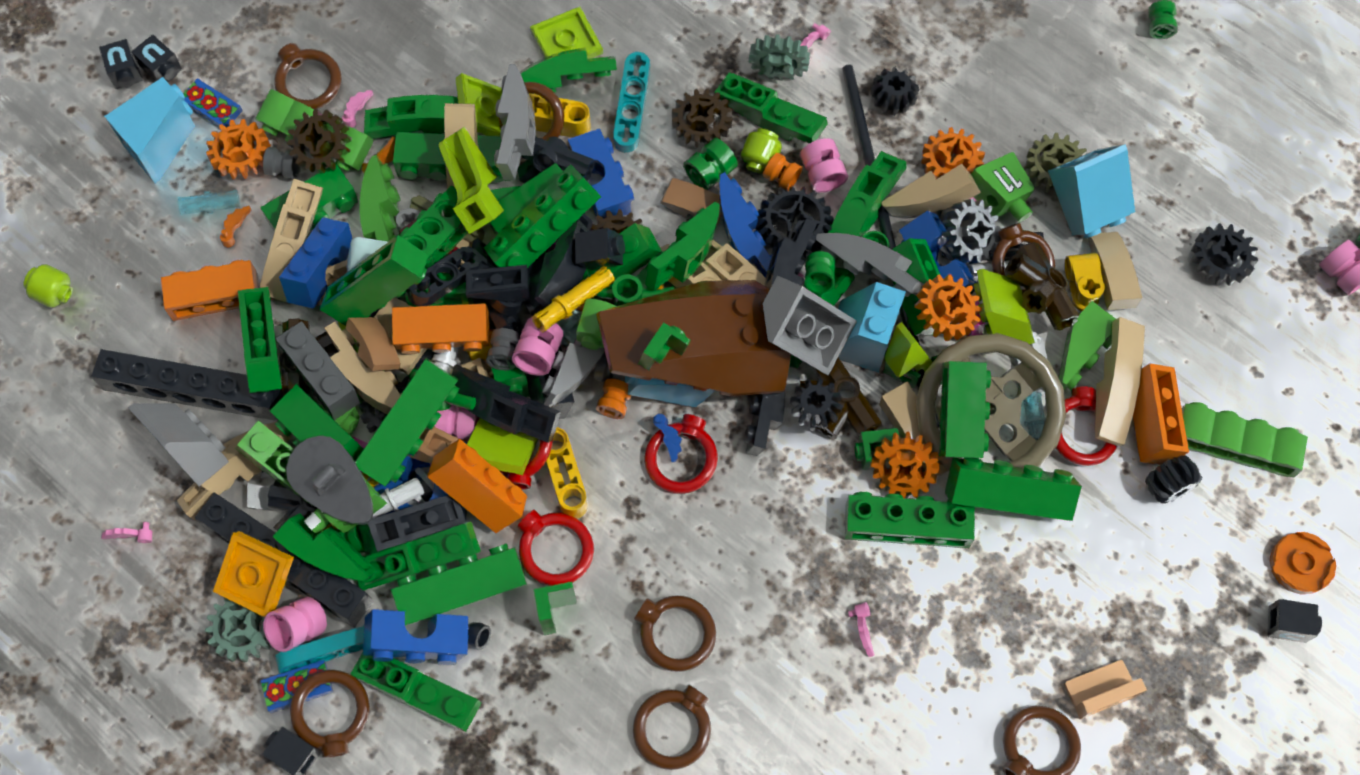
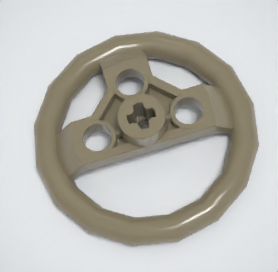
[916,333,1066,471]

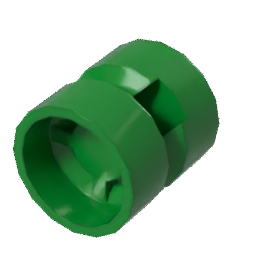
[683,138,738,190]

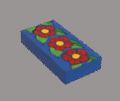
[183,78,243,128]
[260,660,334,713]

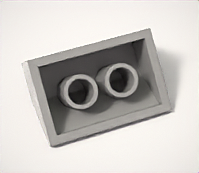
[763,276,857,375]
[128,403,229,486]

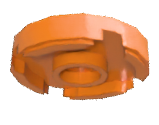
[1269,532,1337,595]

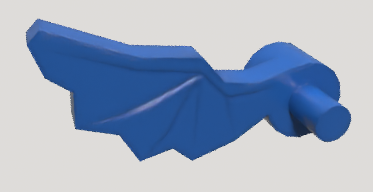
[653,414,682,463]

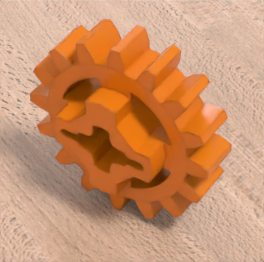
[206,119,271,180]
[921,127,985,178]
[915,274,982,341]
[871,432,940,498]

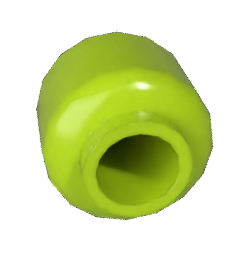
[741,128,782,173]
[23,264,73,308]

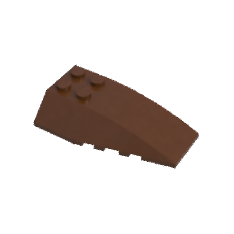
[596,280,791,396]

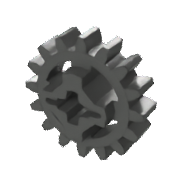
[942,199,1001,264]

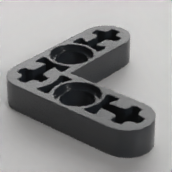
[407,247,523,316]

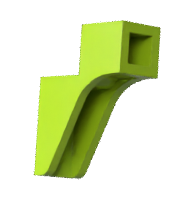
[439,127,504,234]

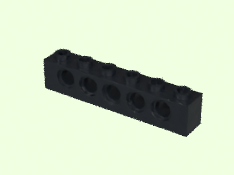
[91,349,282,421]
[195,492,373,628]

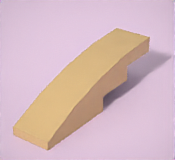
[1095,317,1145,447]

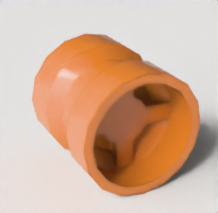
[763,152,803,192]
[596,378,632,419]

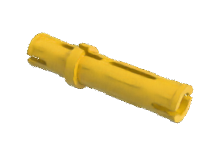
[532,266,615,333]

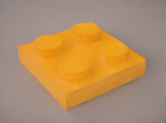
[213,531,294,617]

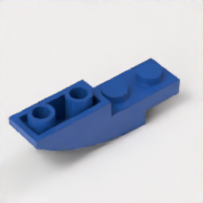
[719,172,773,278]

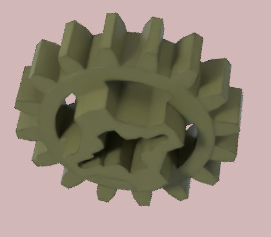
[1025,133,1087,192]

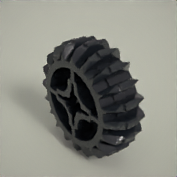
[755,185,834,258]

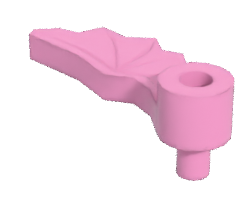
[800,23,831,49]
[342,90,373,128]
[101,522,153,543]
[848,602,875,657]

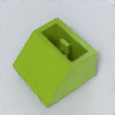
[974,269,1035,344]

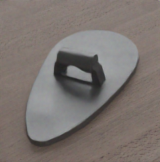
[286,436,373,525]

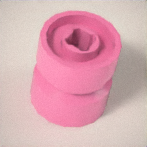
[800,138,848,193]
[1319,240,1360,296]
[512,317,564,376]
[434,405,480,443]
[263,597,327,652]

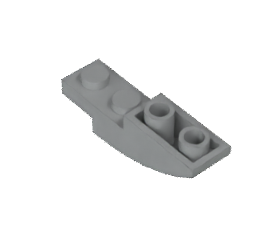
[494,64,536,180]
[816,233,924,297]
[542,299,606,407]

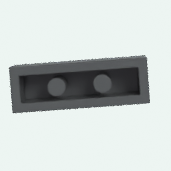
[275,321,360,420]

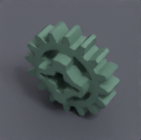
[748,34,811,81]
[205,598,271,663]

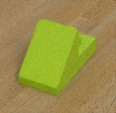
[885,322,933,377]

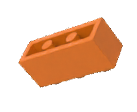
[161,260,259,321]
[392,304,489,354]
[1133,363,1189,465]
[427,438,527,533]

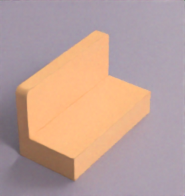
[1064,660,1147,720]

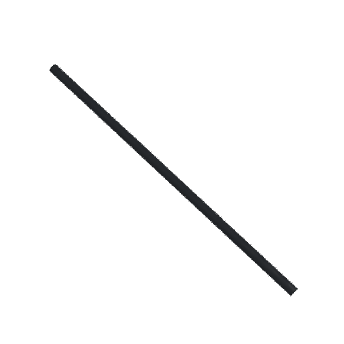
[842,64,940,428]

